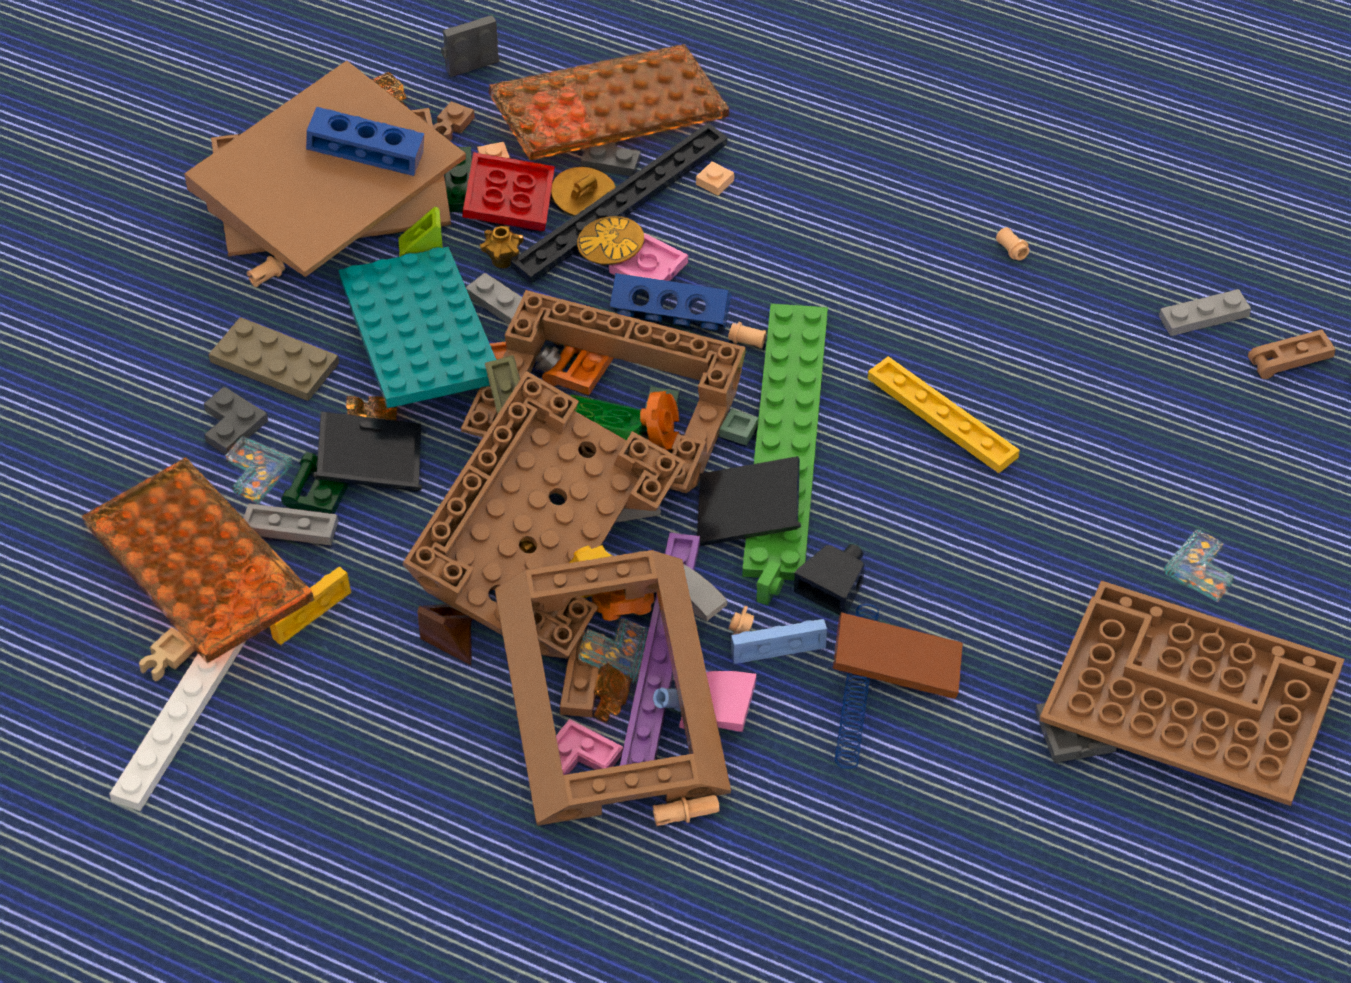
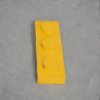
[268,567,351,645]

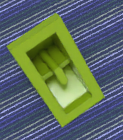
[398,206,443,257]

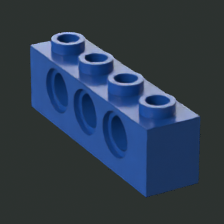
[306,107,424,176]
[610,273,732,331]

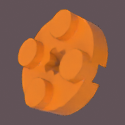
[640,391,679,450]
[591,589,654,621]

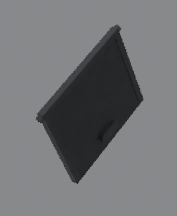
[313,411,422,491]
[697,456,801,546]

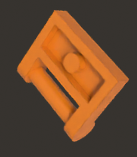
[542,345,614,395]

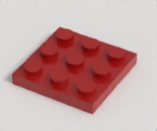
[462,152,555,231]

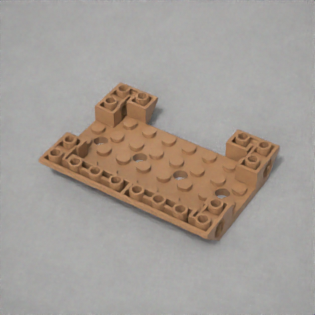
[403,371,686,659]

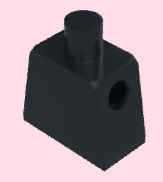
[794,544,865,616]

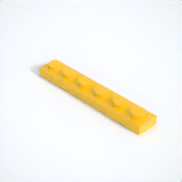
[868,356,1020,473]

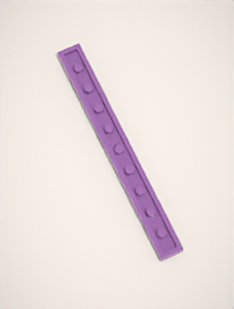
[620,533,700,766]

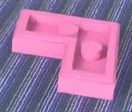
[556,719,623,775]

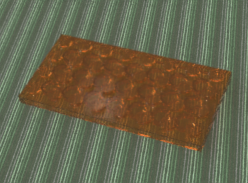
[489,44,729,160]
[82,457,314,664]

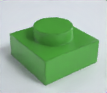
[756,560,784,606]

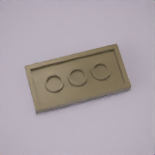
[209,317,339,401]

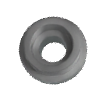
[535,347,561,372]

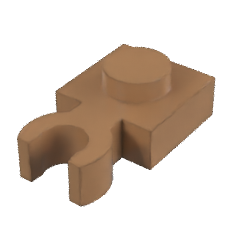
[433,101,475,141]

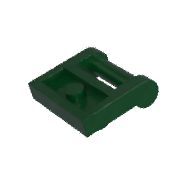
[281,452,349,514]

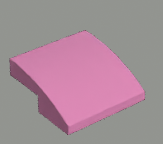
[679,671,757,732]

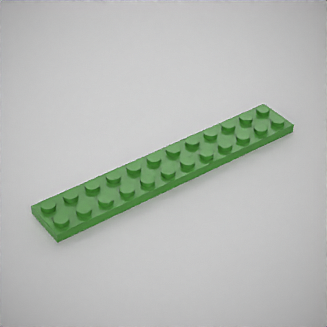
[742,304,828,580]

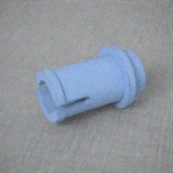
[653,687,681,712]

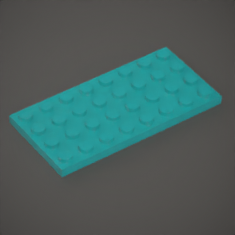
[338,246,496,408]

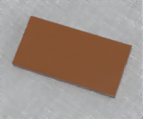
[833,612,963,699]

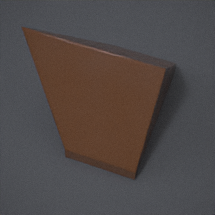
[417,604,473,666]

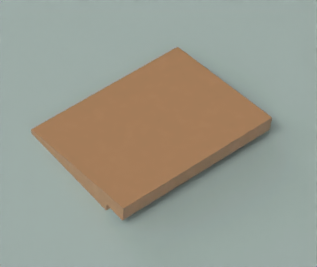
[184,61,466,277]
[1039,581,1345,806]

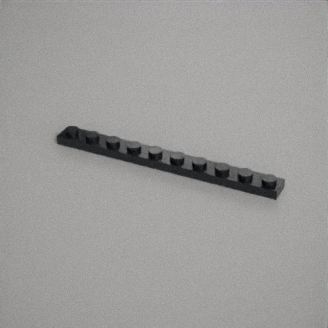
[511,122,728,284]

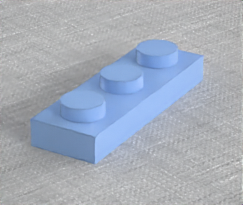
[731,619,827,664]

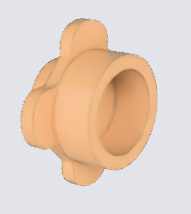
[729,606,754,635]

